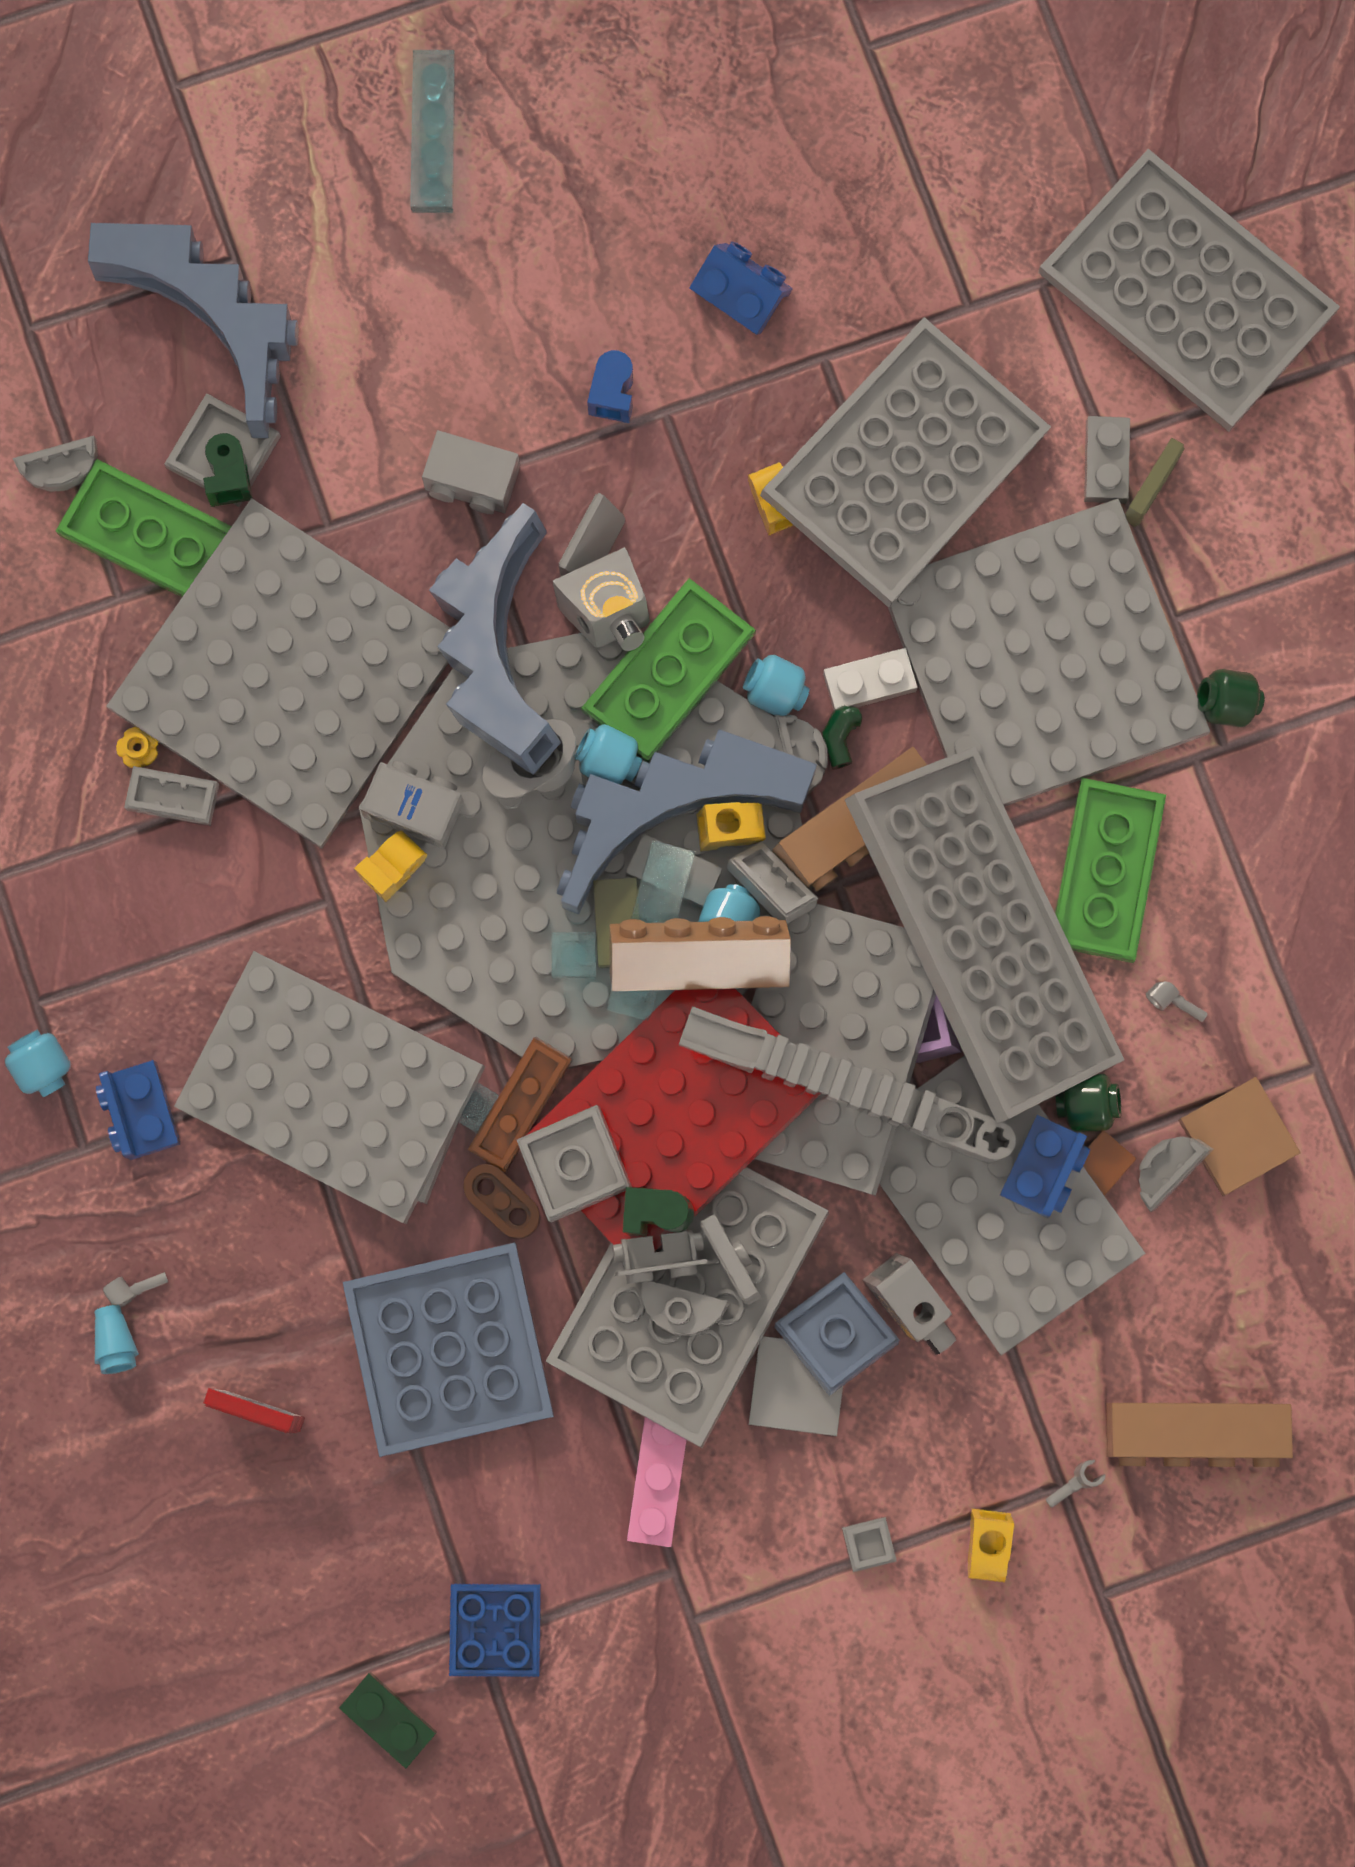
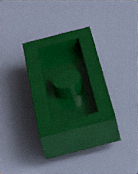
[339,1672,437,1769]

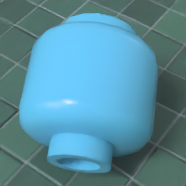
[743,655,810,716]
[575,724,642,784]
[698,884,760,922]
[5,1029,71,1097]

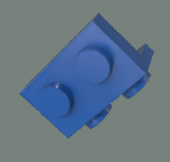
[689,241,793,335]

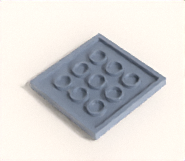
[343,1242,554,1457]

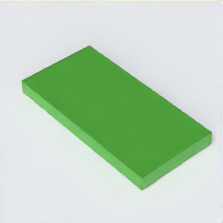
[56,459,232,597]
[581,578,756,763]
[1055,778,1166,963]

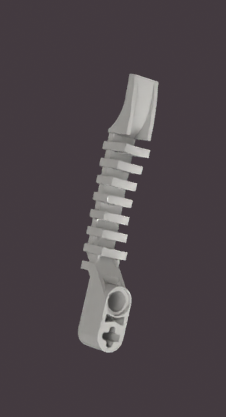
[678,1006,1016,1163]

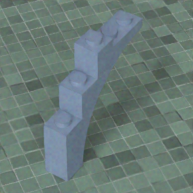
[88,223,299,438]
[429,503,561,775]
[557,729,817,914]

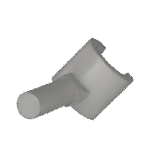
[1146,981,1208,1022]
[103,1272,168,1307]
[1045,1460,1106,1508]

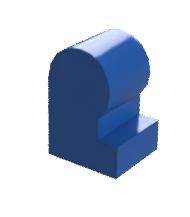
[587,350,633,423]

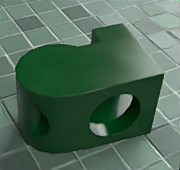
[203,433,253,507]
[622,1187,694,1237]

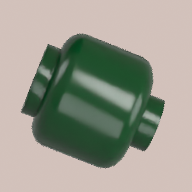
[1197,669,1265,727]
[1056,1074,1122,1132]

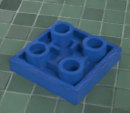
[449,1584,541,1677]

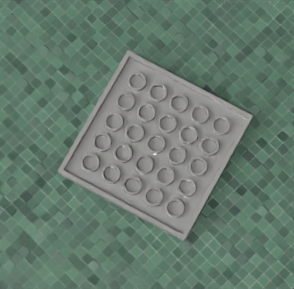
[106,498,451,849]
[888,498,1210,807]

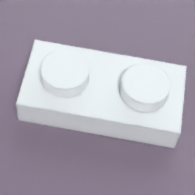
[823,648,917,710]

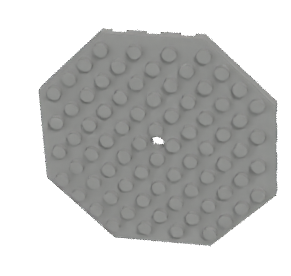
[359,633,814,1070]

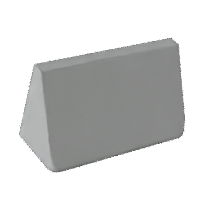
[559,493,625,576]

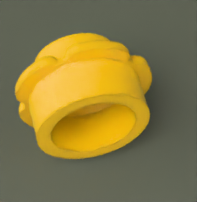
[116,727,158,768]

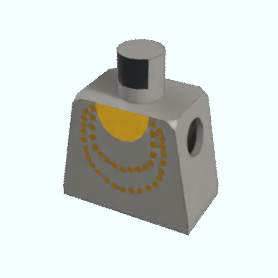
[553,547,650,651]
[863,1253,956,1355]

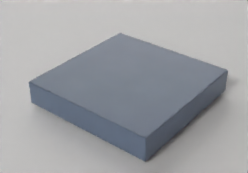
[774,1272,900,1396]

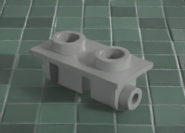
[612,1229,707,1284]

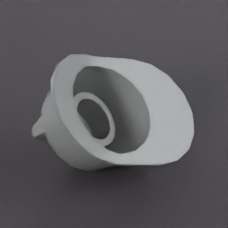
[482,719,577,799]

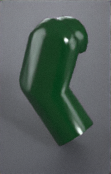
[822,705,862,769]

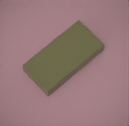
[1125,438,1185,527]
[593,877,640,968]

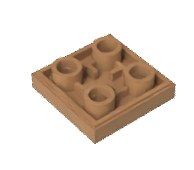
[1178,1077,1301,1196]

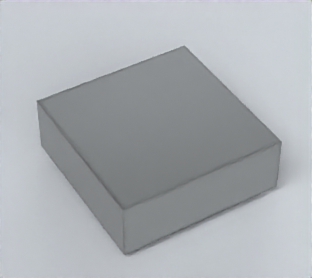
[842,1517,897,1572]

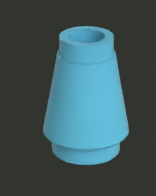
[94,1305,139,1374]

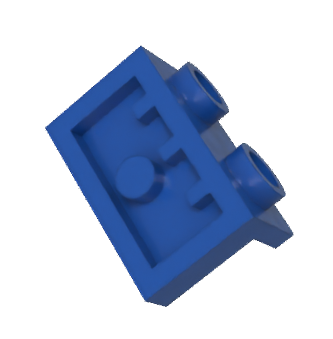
[96,1060,181,1160]
[999,1115,1090,1218]

